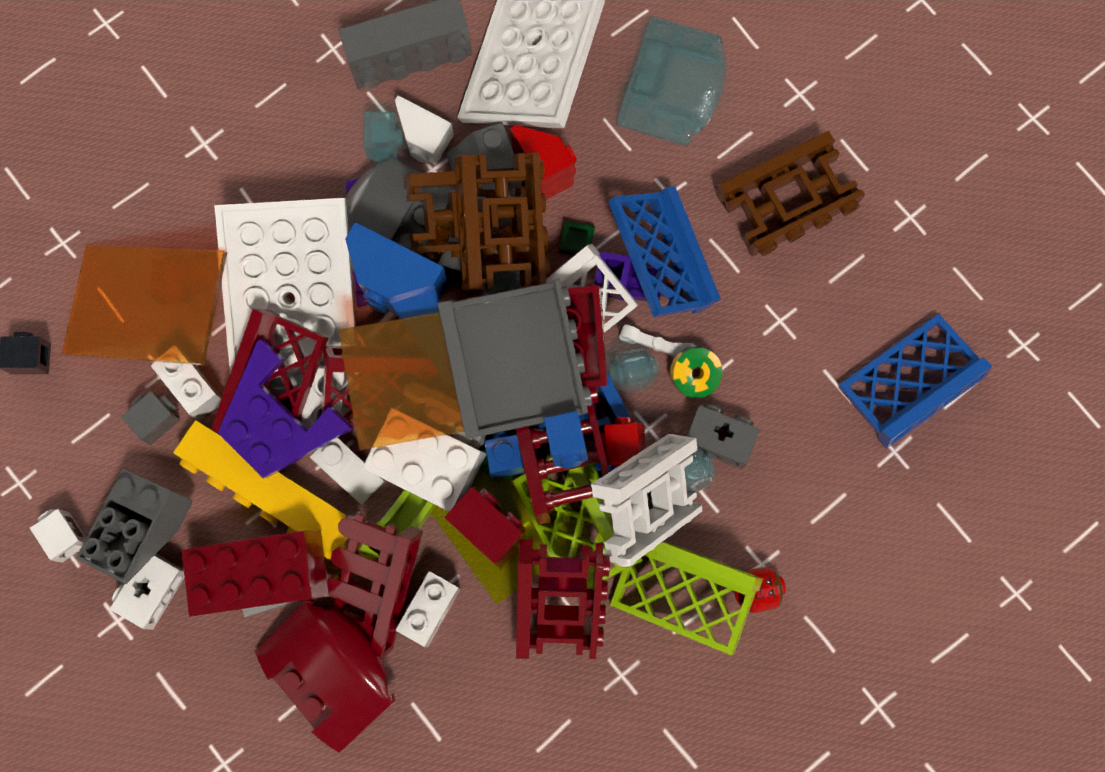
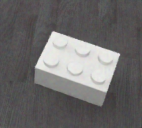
[362,408,487,511]

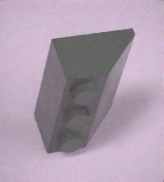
[446,122,526,230]

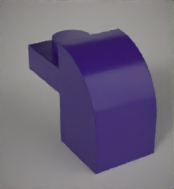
[594,252,665,302]

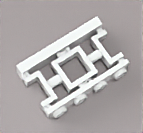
[591,434,702,567]

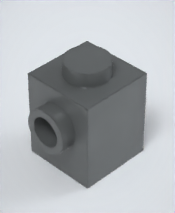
[121,391,180,445]

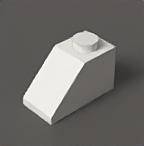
[395,96,454,165]
[310,438,384,505]

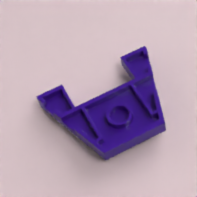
[218,339,354,478]

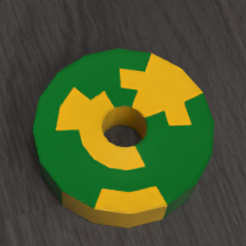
[670,347,722,398]

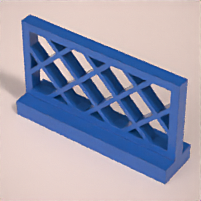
[608,186,721,318]
[839,314,992,449]

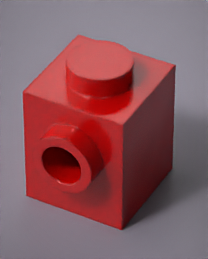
[601,417,646,466]

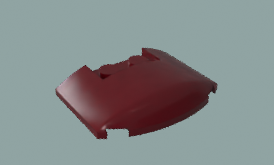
[255,599,395,753]

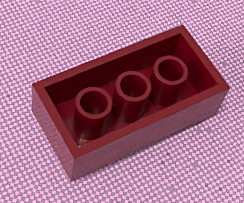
[181,529,329,617]

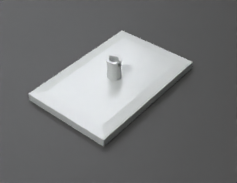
[457,0,605,128]
[214,198,361,395]

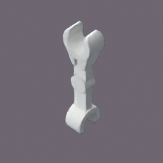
[619,325,697,358]

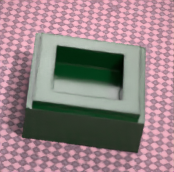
[559,220,595,256]

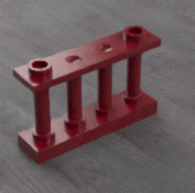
[516,387,609,525]

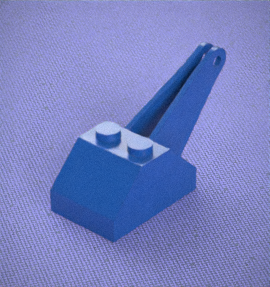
[345,222,455,387]

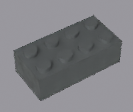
[338,0,472,89]

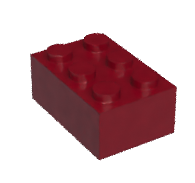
[444,487,526,570]

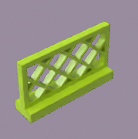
[512,458,642,598]
[610,541,763,656]

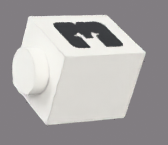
[30,509,86,563]

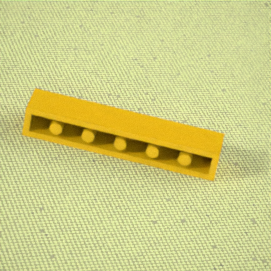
[173,420,350,560]

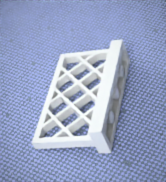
[546,244,639,333]

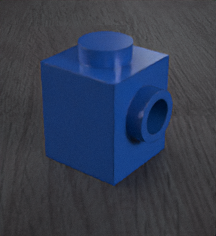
[544,411,588,468]
[485,432,524,479]

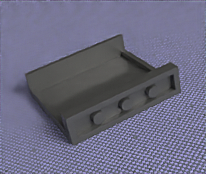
[438,278,592,439]

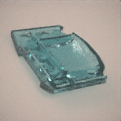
[617,16,726,146]

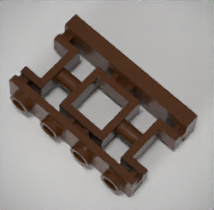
[716,131,865,257]
[454,153,550,290]
[403,168,529,259]

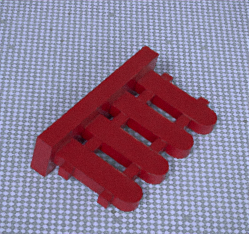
[323,512,423,660]

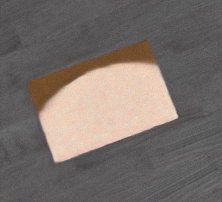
[61,246,228,365]
[338,312,464,450]

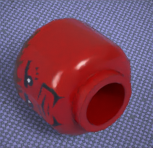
[734,567,786,613]

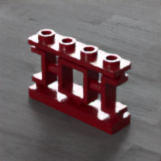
[516,539,610,659]

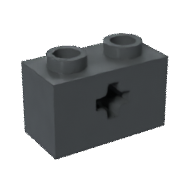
[686,404,760,469]

